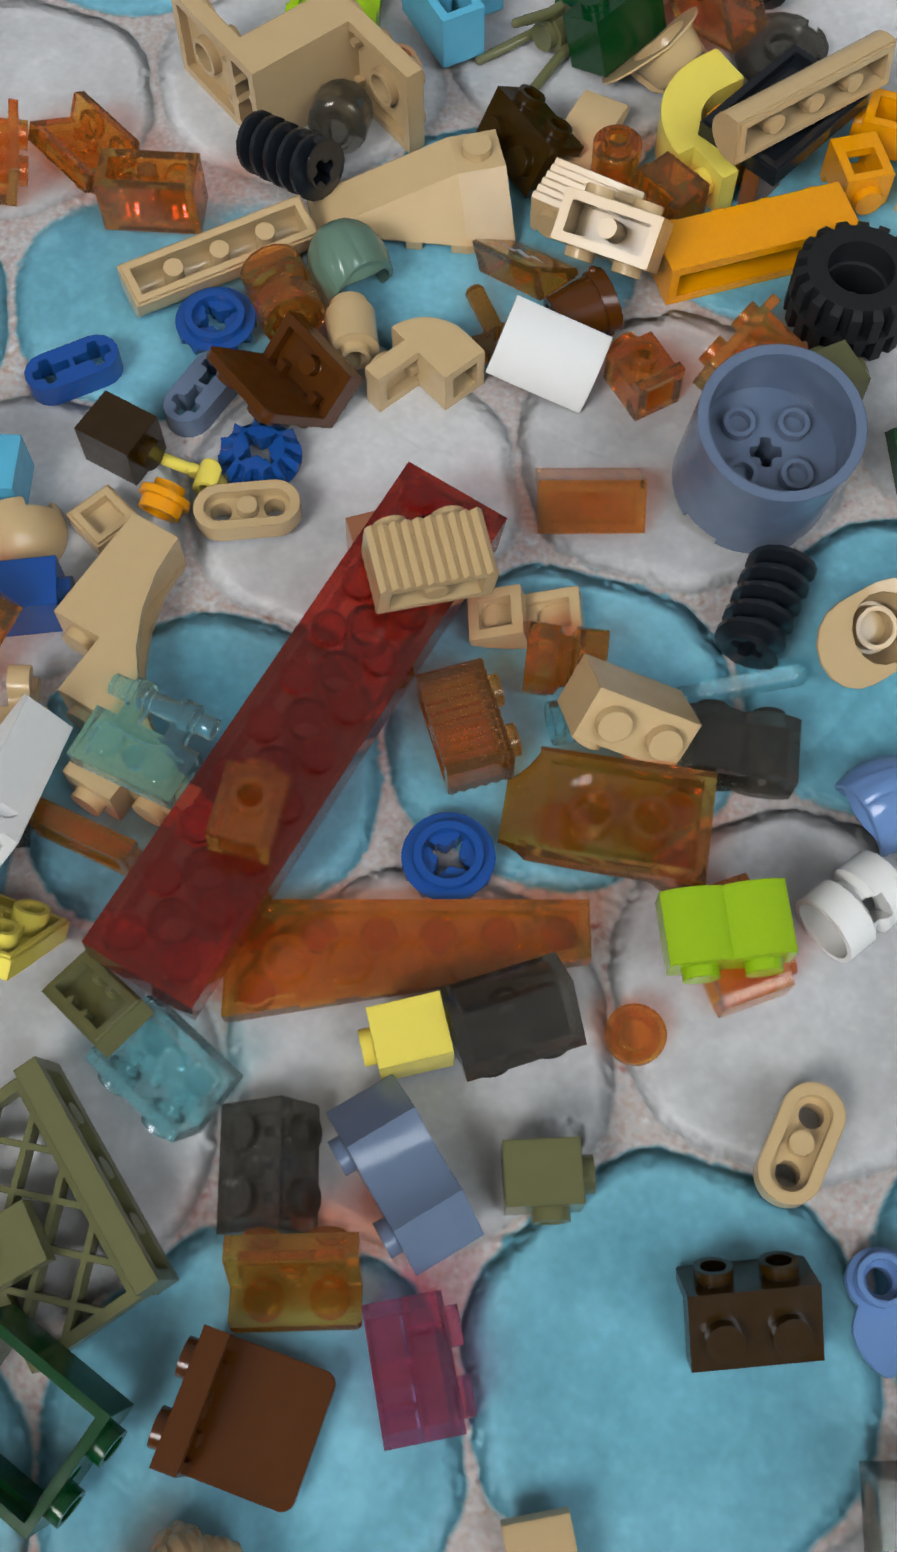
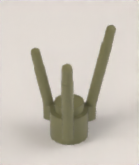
[475,0,571,90]

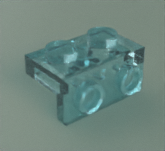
[85,994,244,1142]

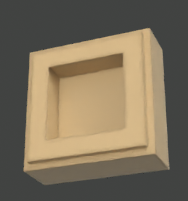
[66,484,138,555]

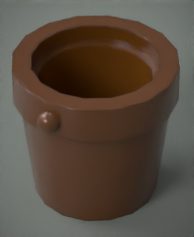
[543,266,624,336]

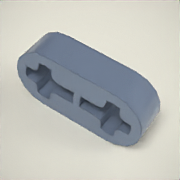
[163,350,238,438]

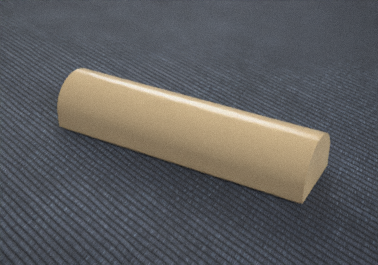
[712,30,897,166]
[116,195,318,318]

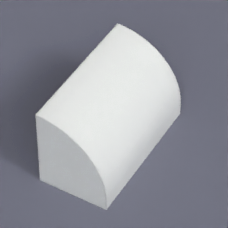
[485,295,613,413]

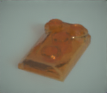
[498,746,718,891]

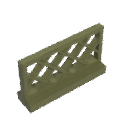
[0,1056,179,1374]

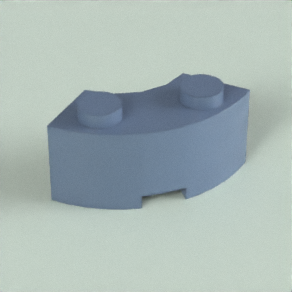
[326,1074,484,1276]

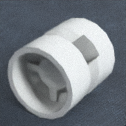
[795,850,897,963]

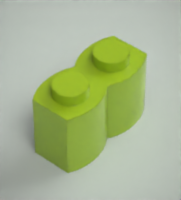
[655,878,798,984]

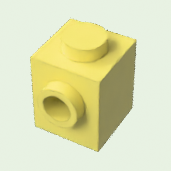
[357,990,454,1080]

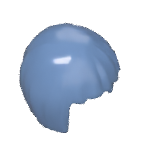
[835,754,897,857]

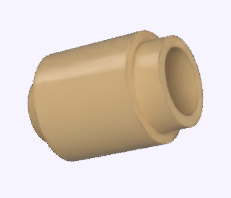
[325,291,380,370]

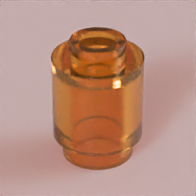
[590,124,642,188]

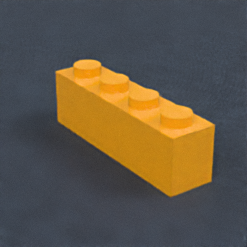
[652,181,859,305]

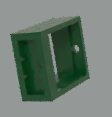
[0,1304,134,1540]

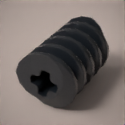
[236,110,345,202]
[714,544,818,670]

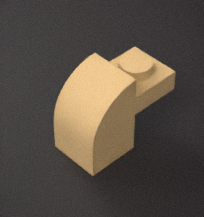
[365,317,485,412]

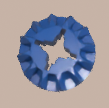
[175,287,257,355]
[218,418,302,483]
[401,812,496,906]

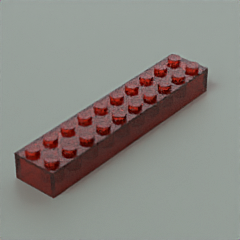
[82,462,507,1021]

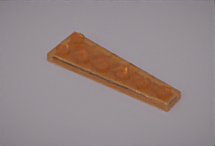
[221,899,592,1022]

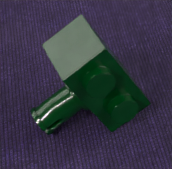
[555,0,666,77]

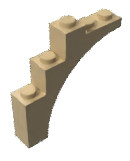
[54,513,242,859]

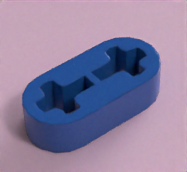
[24,334,124,406]

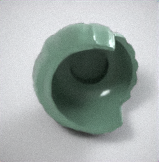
[307,218,393,307]

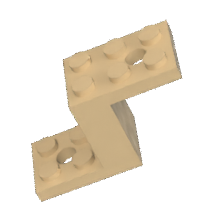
[171,0,426,153]

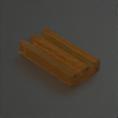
[29,797,147,880]

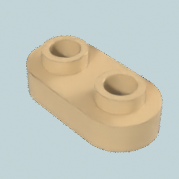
[193,479,302,541]
[753,1082,846,1209]

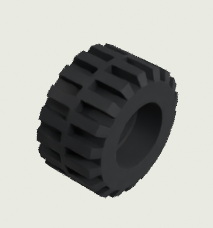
[783,221,897,361]

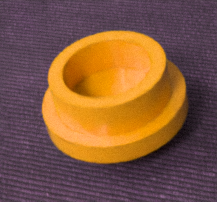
[138,477,191,524]

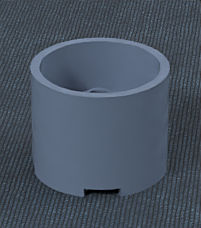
[672,344,868,553]

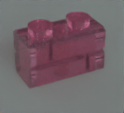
[361,1290,477,1451]

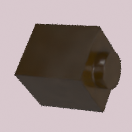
[74,390,167,486]

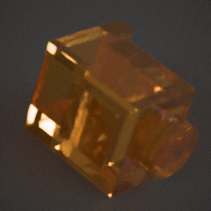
[630,151,710,220]
[603,331,685,421]

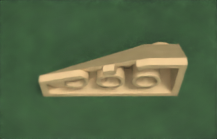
[307,129,516,254]

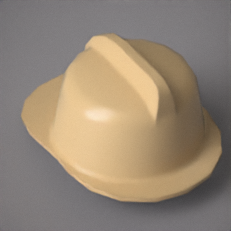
[602,7,707,94]
[816,578,897,689]

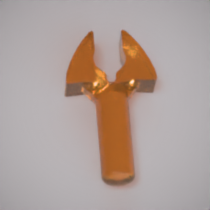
[465,284,505,364]

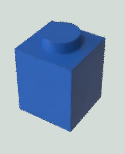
[0,555,75,637]

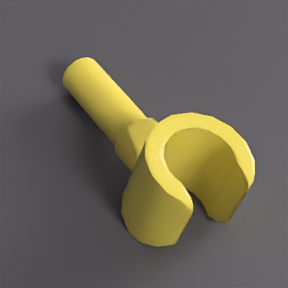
[161,453,227,495]

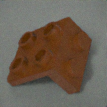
[206,311,364,429]
[147,1324,336,1512]

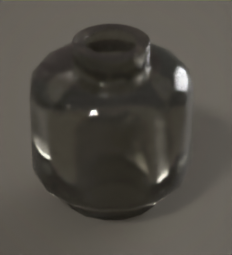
[307,78,374,154]

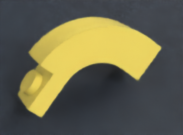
[655,48,745,210]

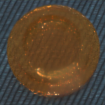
[604,1003,667,1066]

